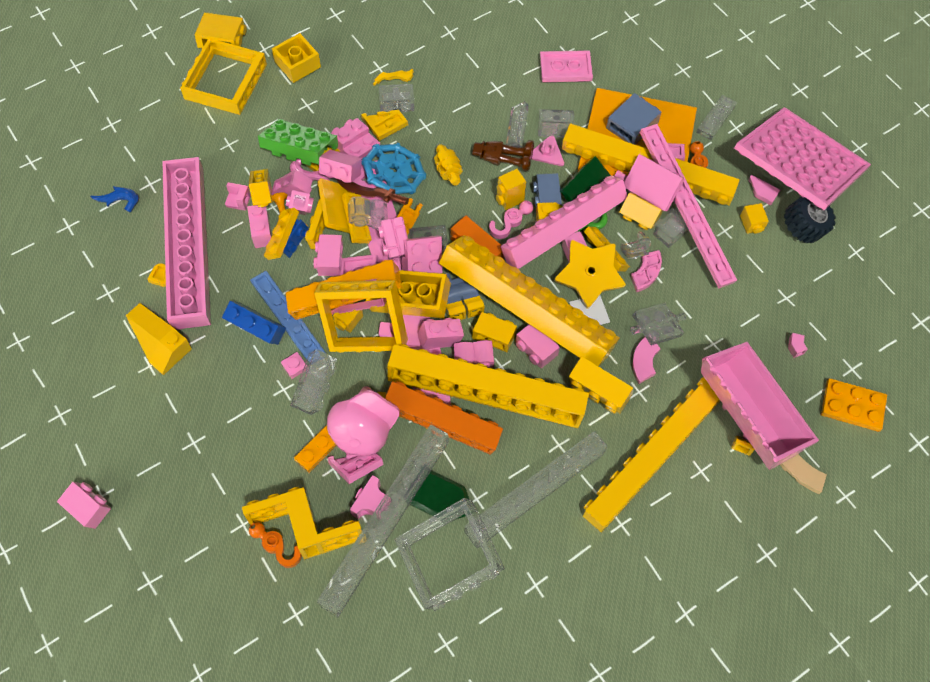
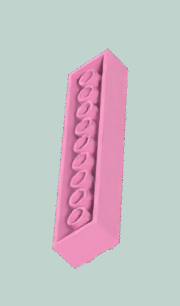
[162,157,211,330]

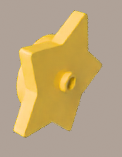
[555,240,626,309]

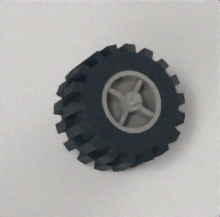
[784,196,836,243]

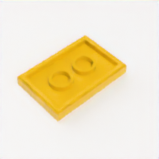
[318,178,351,233]

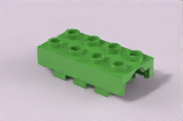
[258,119,338,166]

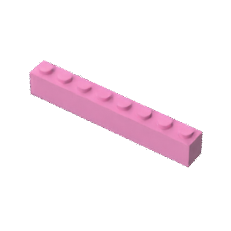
[501,176,628,269]

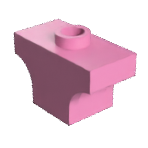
[350,475,389,519]

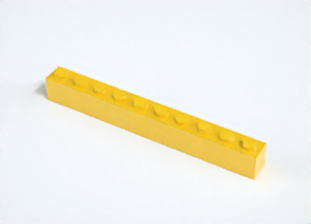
[562,123,740,206]
[583,376,720,533]

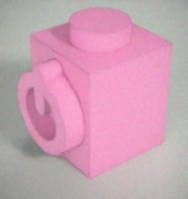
[286,190,314,215]

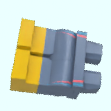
[445,273,485,320]

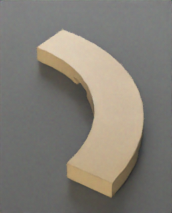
[780,454,827,494]

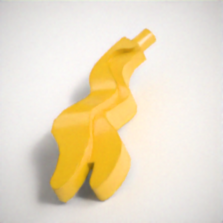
[373,69,414,86]

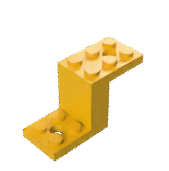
[242,487,364,560]

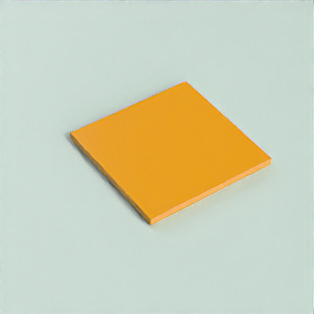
[577,88,697,176]

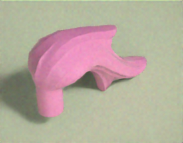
[290,159,330,181]

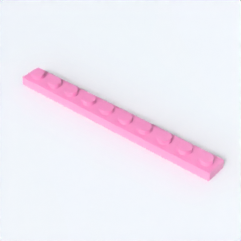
[640,124,737,289]

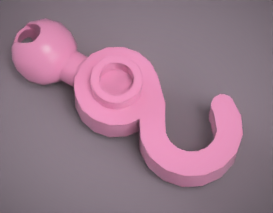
[489,201,533,239]

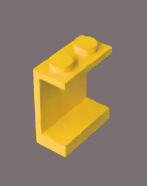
[194,12,246,48]

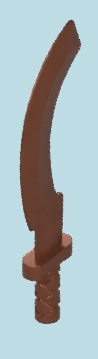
[337,179,409,205]

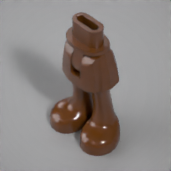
[472,140,534,172]

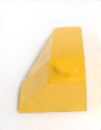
[126,303,192,375]

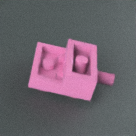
[402,235,443,273]

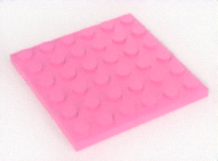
[734,107,871,210]

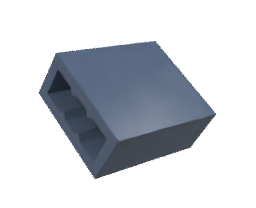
[606,93,662,145]

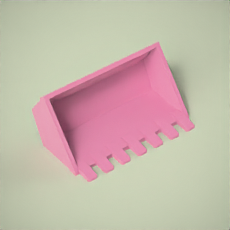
[701,342,819,470]

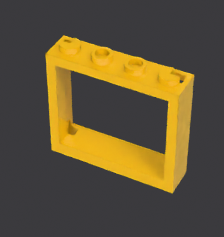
[180,39,267,115]
[314,280,408,353]

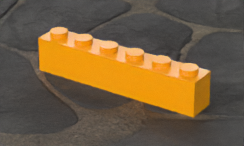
[286,260,402,320]

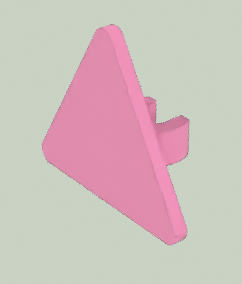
[531,135,564,166]

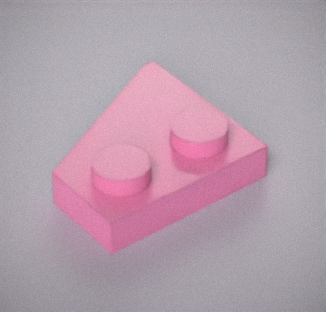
[328,453,383,484]

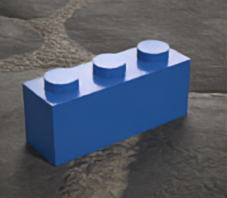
[222,301,286,345]

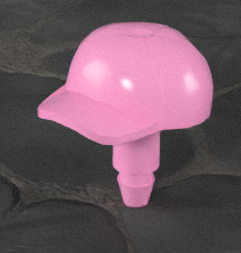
[327,386,400,457]

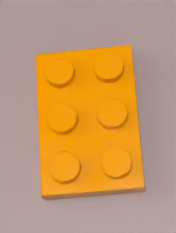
[821,378,887,432]

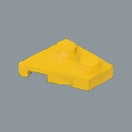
[361,110,408,141]

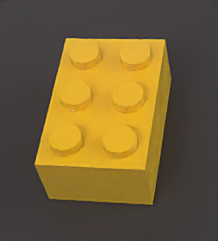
[569,357,633,414]

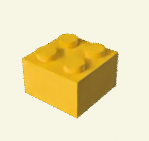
[272,33,321,83]

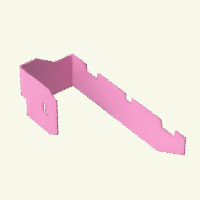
[331,279,387,315]

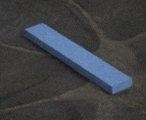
[250,271,326,365]

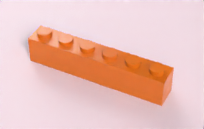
[384,381,503,455]

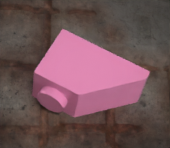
[272,169,313,196]

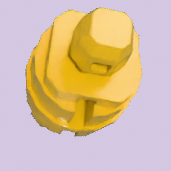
[434,144,463,185]

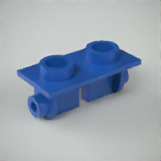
[283,219,309,258]

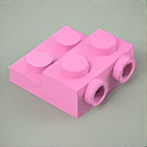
[331,118,380,158]

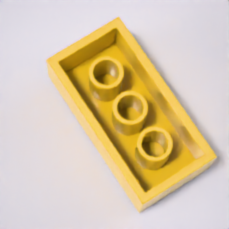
[366,270,451,318]

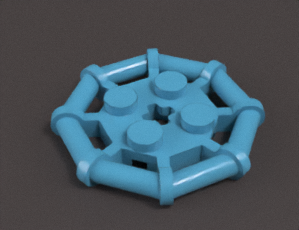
[361,142,427,194]

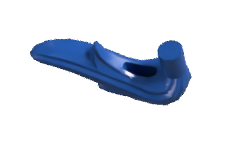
[90,186,139,213]

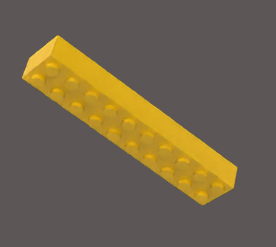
[439,235,620,367]
[387,344,589,428]

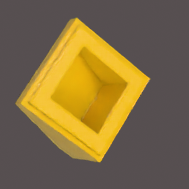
[731,436,755,456]

